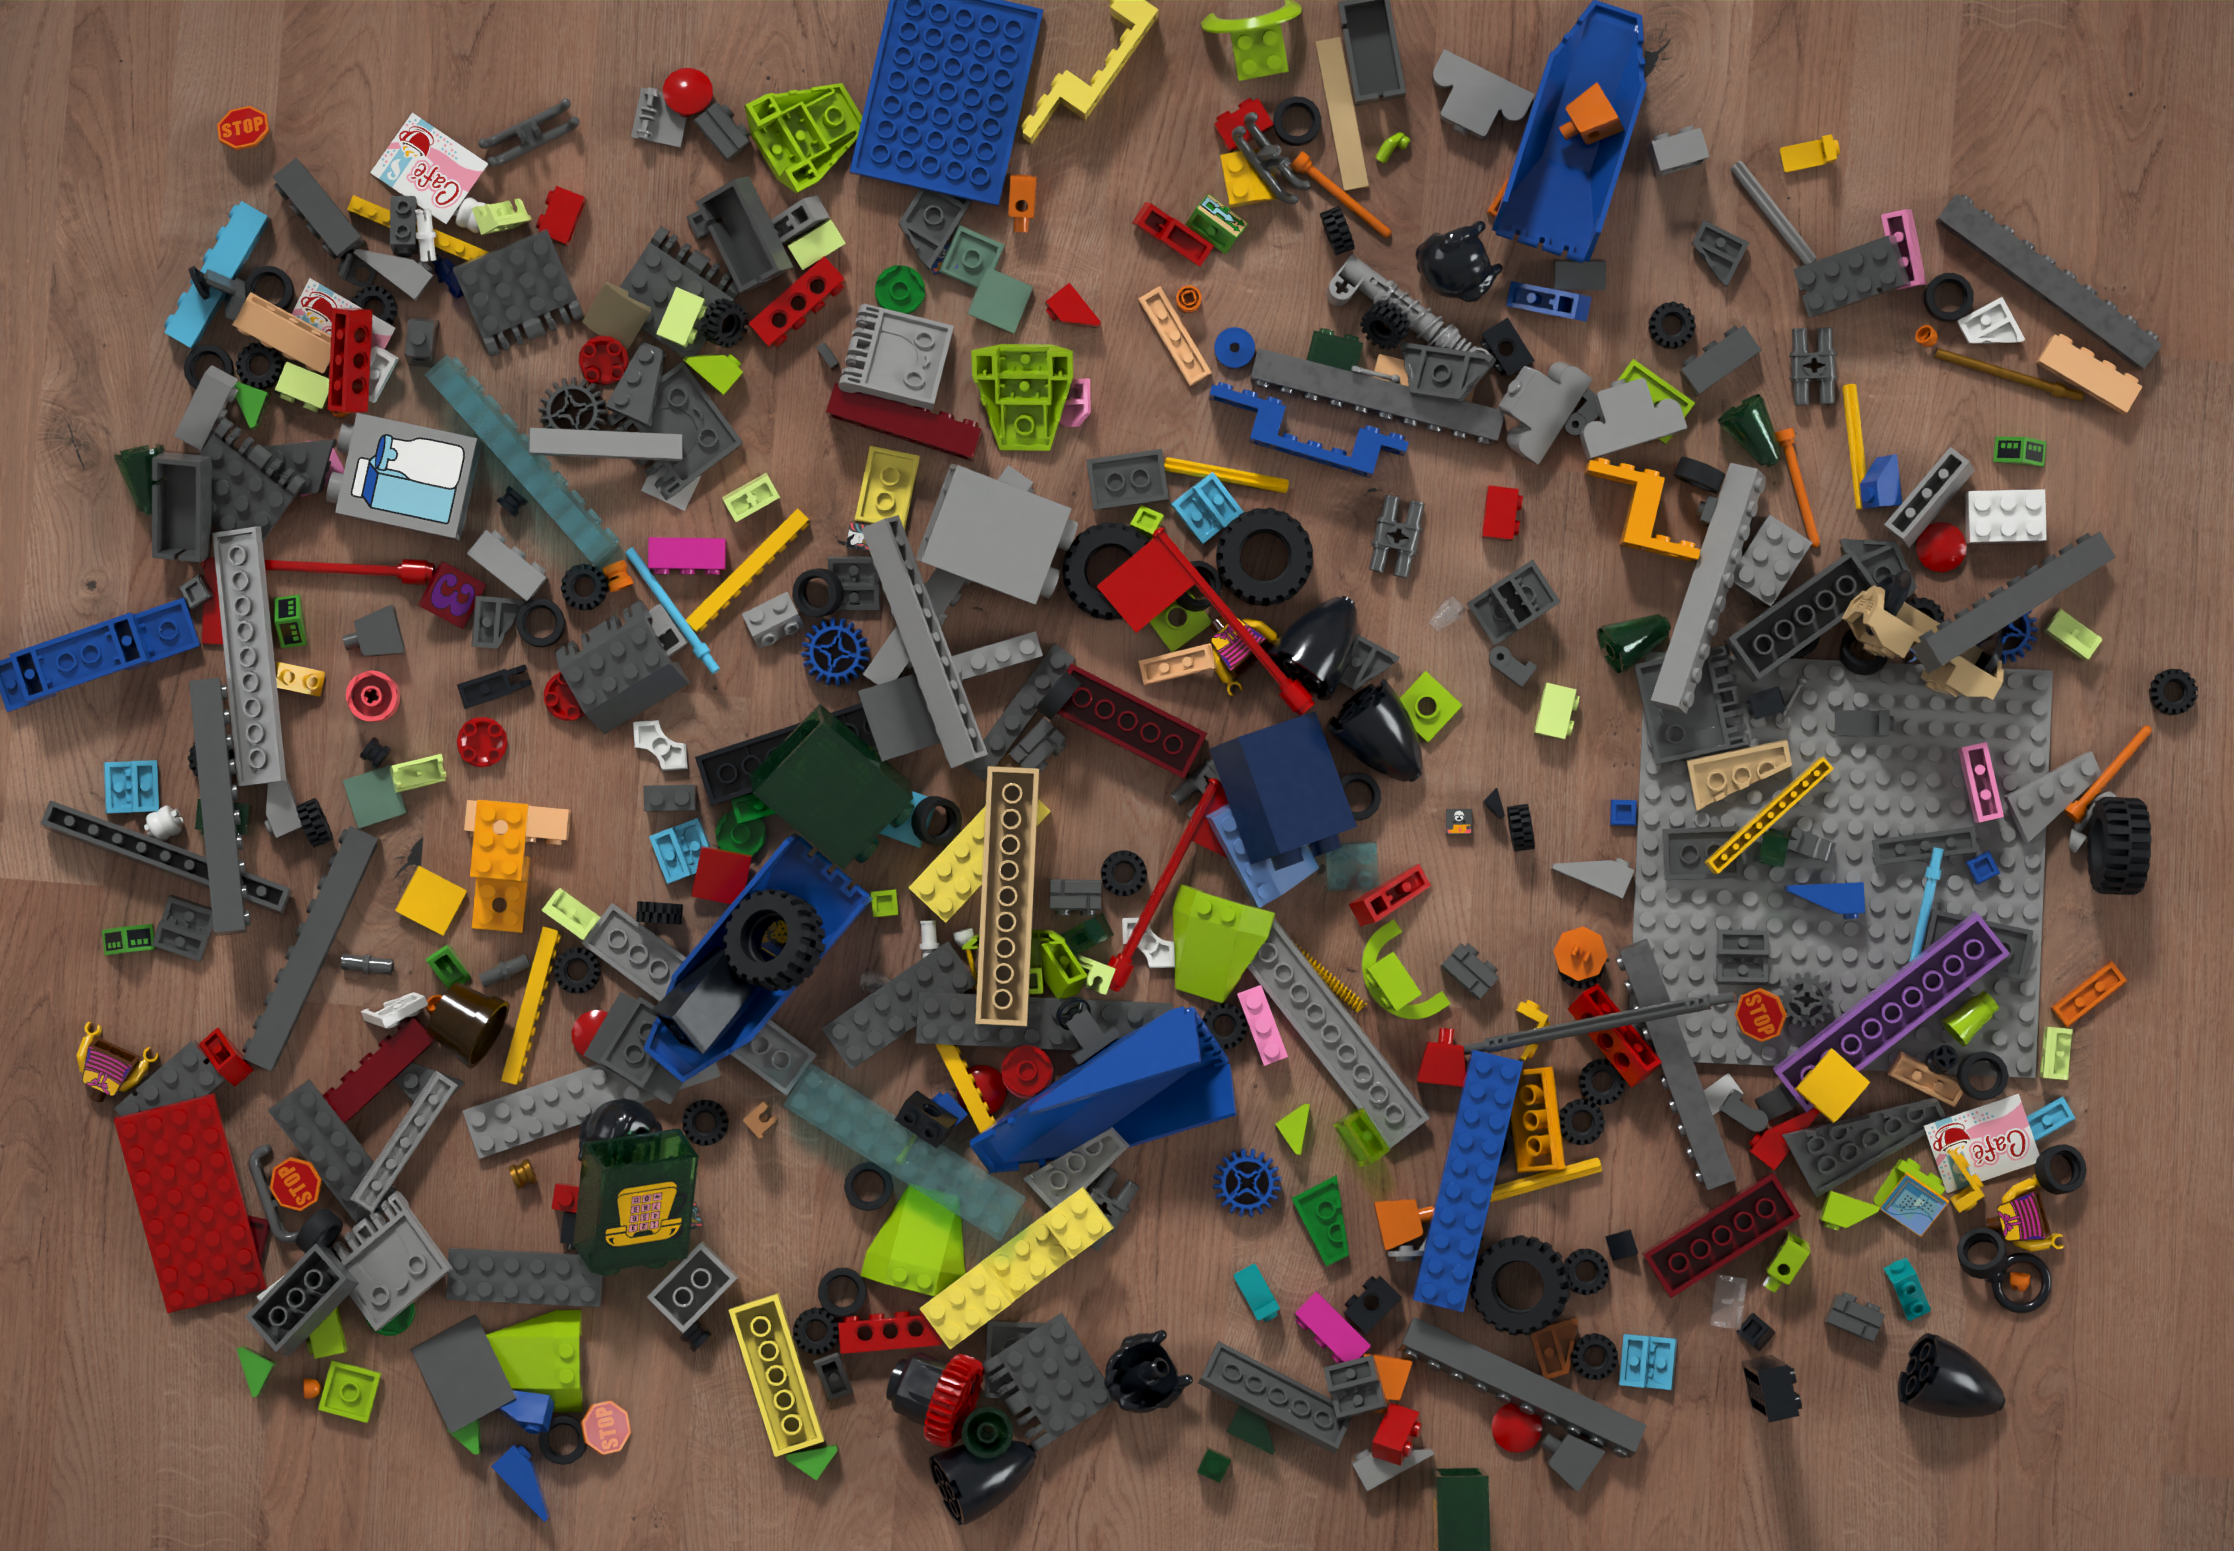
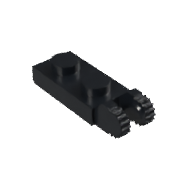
[457,665,532,709]

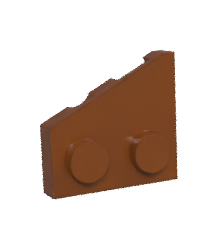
[1530,1317,1578,1379]

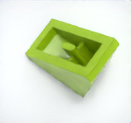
[1275,1103,1310,1155]

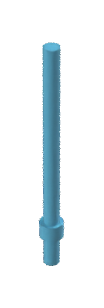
[625,547,720,674]
[1909,847,1944,962]

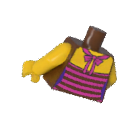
[1210,616,1279,696]
[76,1022,159,1102]
[1987,1174,2064,1252]

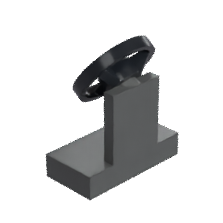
[189,266,246,321]
[1056,997,1120,1065]

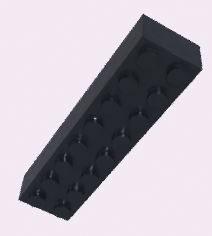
[695,703,878,806]

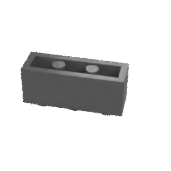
[1679,325,1761,396]

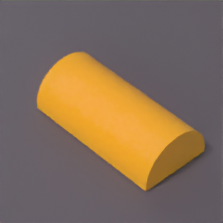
[1510,1066,1565,1173]

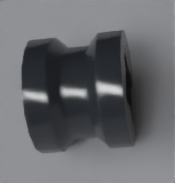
[496,486,528,517]
[359,737,391,769]
[1926,1045,1958,1075]
[680,1320,712,1352]

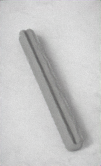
[1731,161,1817,265]

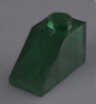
[1753,828,1789,868]
[1060,913,1114,956]
[1226,1405,1275,1455]

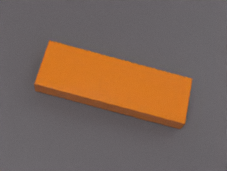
[2050,961,2127,1028]

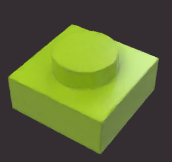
[1130,505,1164,539]
[871,889,899,917]

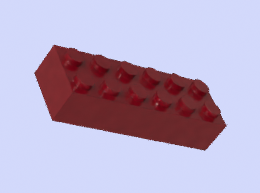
[826,383,983,462]
[1057,663,1207,779]
[1641,1172,1801,1298]

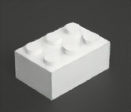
[1964,489,2046,544]

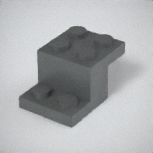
[1466,560,1561,646]

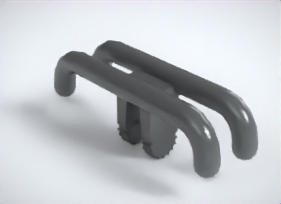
[478,98,580,167]
[1232,112,1311,204]
[248,1144,299,1243]

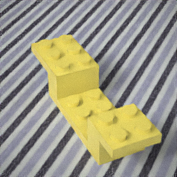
[1021,0,1158,145]
[919,1187,1114,1349]

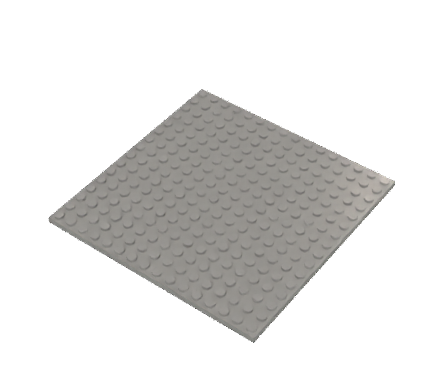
[1629,652,2053,1078]

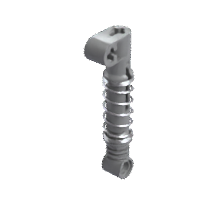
[1326,254,1490,355]

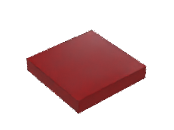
[691,846,752,904]

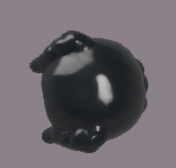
[1415,221,1503,302]
[578,1098,663,1171]
[1104,1330,1193,1414]

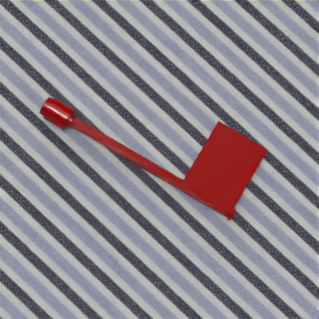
[1096,527,1315,716]
[200,557,435,644]
[1107,778,1229,992]

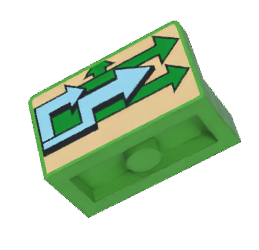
[1185,194,1248,254]

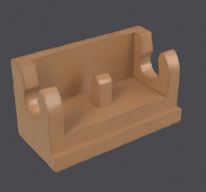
[743,1100,777,1139]

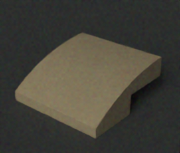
[582,281,651,351]

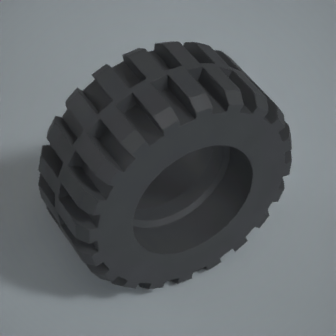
[1216,508,1313,606]
[1062,522,1149,621]
[2087,797,2152,895]
[723,889,825,991]
[1470,1235,1571,1336]

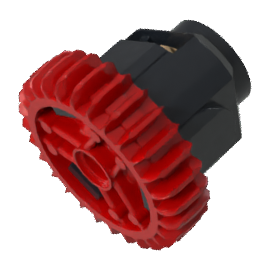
[886,1352,984,1449]

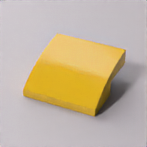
[395,866,467,936]
[1795,1048,1870,1123]

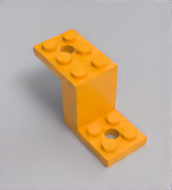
[1584,457,1701,563]
[470,800,530,933]

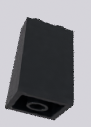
[652,947,757,1054]

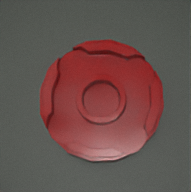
[1001,1045,1053,1096]

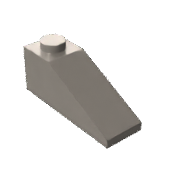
[771,195,830,245]
[354,249,434,301]
[265,777,303,838]
[1550,858,1635,899]
[1352,1448,1434,1491]

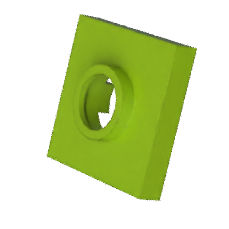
[1149,589,1212,653]
[1400,671,1463,743]

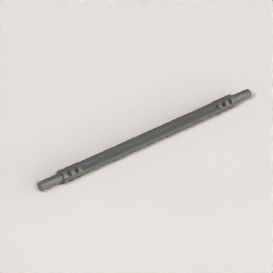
[1462,992,1736,1055]

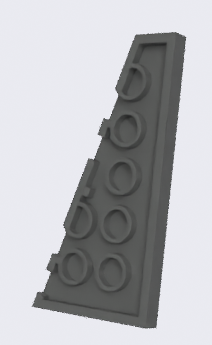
[1782,1097,1947,1198]

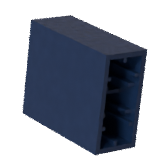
[1210,711,1357,871]

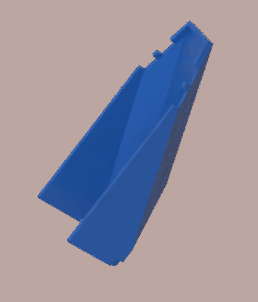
[1492,0,1647,264]
[643,833,873,1083]
[970,1006,1237,1173]

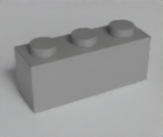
[174,365,238,450]
[467,530,548,601]

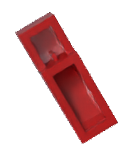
[1132,202,1214,267]

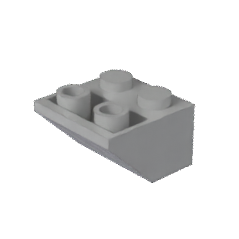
[648,603,690,658]

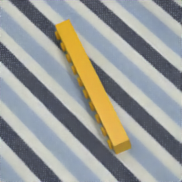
[347,195,489,261]
[686,508,810,632]
[1704,757,1834,874]
[501,927,561,1085]
[935,1044,996,1133]

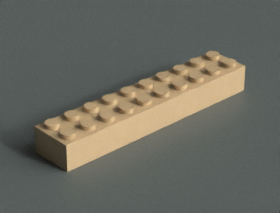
[975,766,1039,1026]

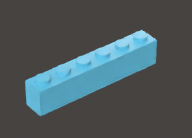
[164,201,271,349]

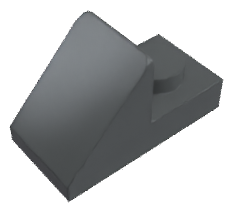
[1755,1082,1799,1121]
[813,1352,853,1401]

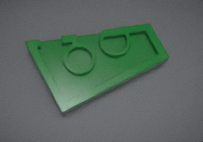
[1291,1175,1349,1267]

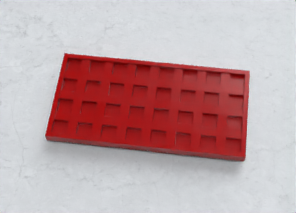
[114,1093,268,1314]

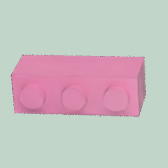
[1881,209,1927,290]
[1958,742,2004,823]
[1237,985,1288,1066]

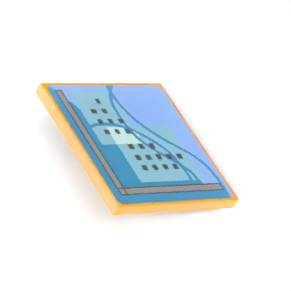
[1879,1172,1949,1237]

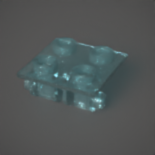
[1326,842,1378,892]

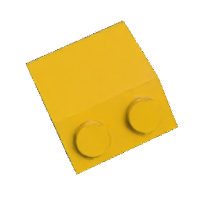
[1220,149,1278,208]

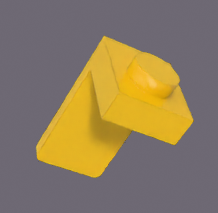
[1779,134,1840,173]
[275,662,325,696]
[1516,999,1550,1061]
[1949,1150,1985,1213]

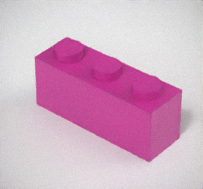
[648,537,727,575]
[1294,1291,1371,1364]

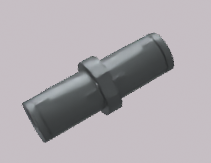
[479,953,531,988]
[341,954,394,975]

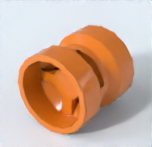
[1176,285,1202,313]
[602,560,634,593]

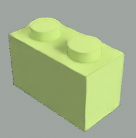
[656,287,708,348]
[275,361,329,413]
[1534,683,1580,740]

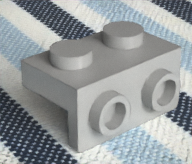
[742,592,804,649]

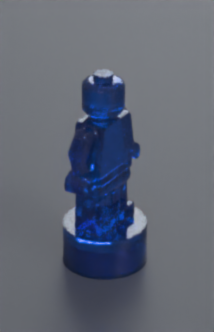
[431,254,464,299]

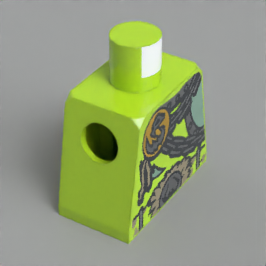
[1763,1230,1810,1293]

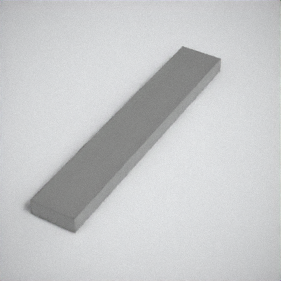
[529,428,682,461]
[350,1070,458,1214]

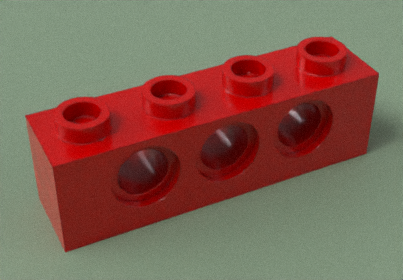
[748,256,846,348]
[328,308,373,412]
[1568,984,1662,1088]
[838,1310,944,1354]

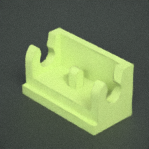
[472,198,532,235]
[787,218,846,270]
[722,473,780,522]
[2044,608,2102,661]
[389,754,446,793]
[542,888,601,940]
[1077,955,1116,995]
[2039,1027,2073,1080]

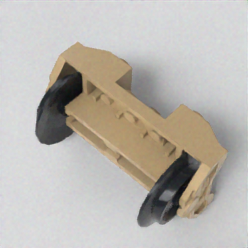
[1841,570,2004,700]

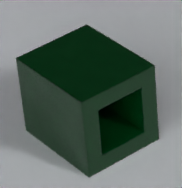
[1197,1447,1231,1483]

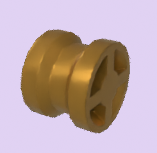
[509,1159,538,1190]

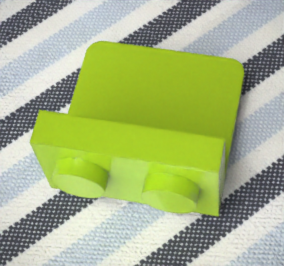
[1873,1158,1946,1207]

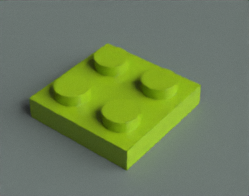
[318,1360,382,1423]

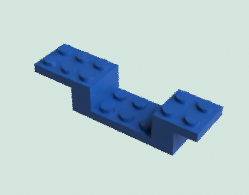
[1209,382,1409,478]
[0,597,201,712]

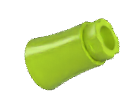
[1941,991,1999,1047]

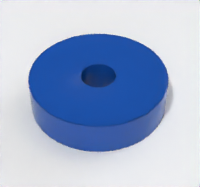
[1214,327,1255,369]

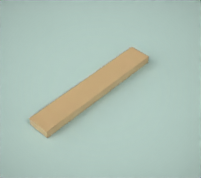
[1315,37,1369,192]

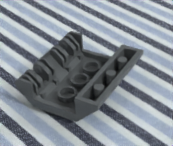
[555,600,690,734]

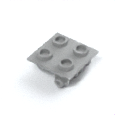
[631,87,687,148]

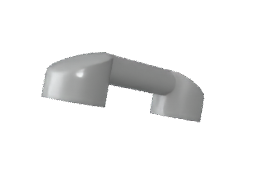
[2069,791,2117,854]

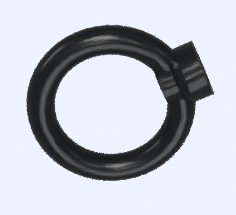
[1984,1253,2052,1313]

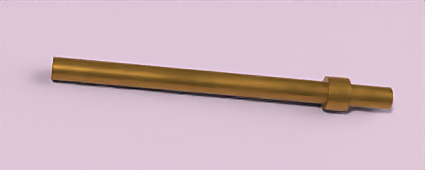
[1935,348,2084,402]

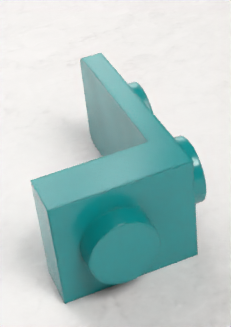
[1883,1257,1931,1321]
[1233,1263,1280,1322]

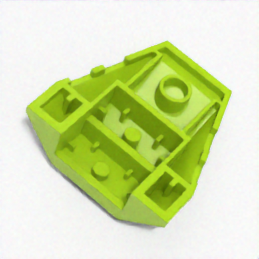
[744,83,862,194]
[971,344,1074,451]
[1173,884,1275,1003]
[860,1183,965,1296]
[486,1309,583,1413]

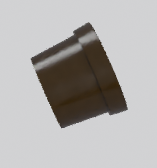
[427,982,510,1069]

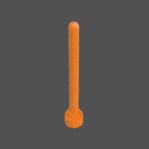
[1290,151,1391,238]
[1774,427,1820,548]
[2064,725,2152,824]

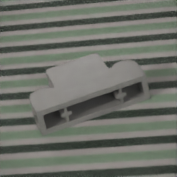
[1432,49,1535,140]
[1499,362,1593,465]
[1580,378,1687,461]

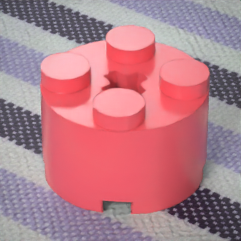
[346,670,400,723]

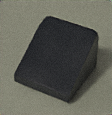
[1482,788,1505,819]
[1605,1229,1638,1261]
[1736,1312,1775,1351]

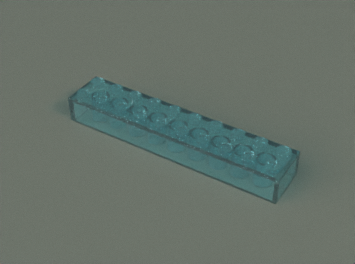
[424,355,621,569]
[783,1062,1029,1241]

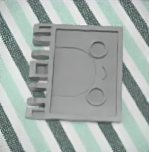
[838,304,954,410]
[329,1191,453,1331]

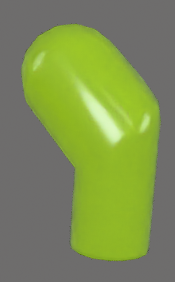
[1375,132,1410,163]

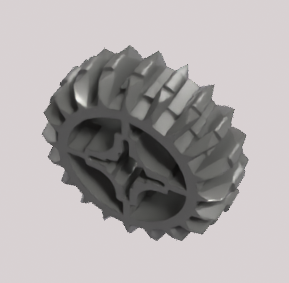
[538,377,608,431]

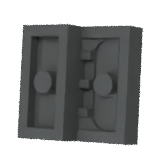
[828,556,880,610]
[152,895,213,962]
[1716,929,1769,985]
[1323,1355,1387,1420]

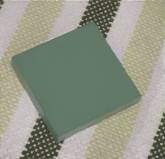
[938,225,1005,289]
[967,267,1033,334]
[343,765,408,829]

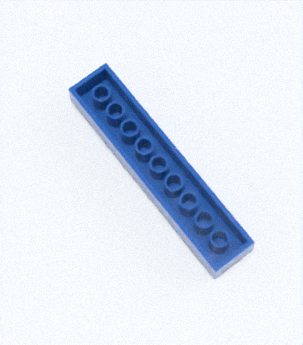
[1412,1050,1523,1312]

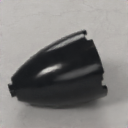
[1268,596,1357,700]
[1326,679,1423,782]
[1898,1333,2005,1418]
[929,1439,1037,1526]

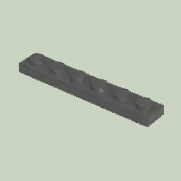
[964,644,1075,781]

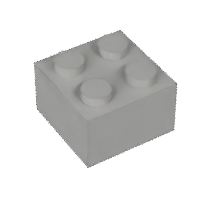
[1647,126,1709,177]

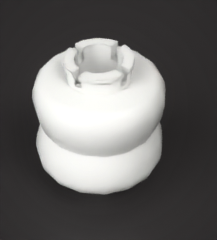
[453,197,486,233]
[144,805,184,842]

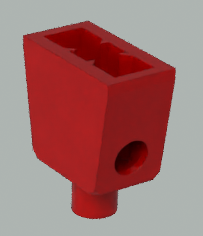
[1416,1027,1466,1087]

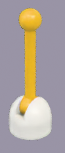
[953,928,978,989]

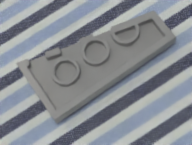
[2004,751,2102,843]
[1023,1127,1130,1209]

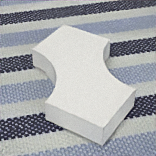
[633,720,688,771]
[1122,918,1175,968]

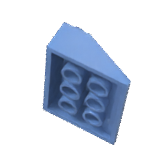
[1205,803,1319,908]

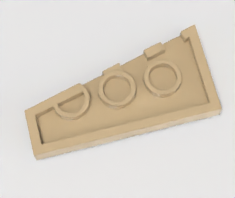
[1686,739,1792,811]

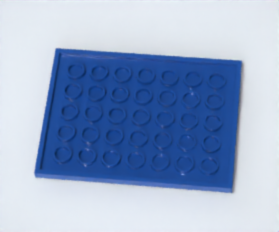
[850,0,1044,207]

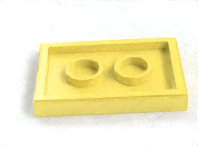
[855,446,920,530]

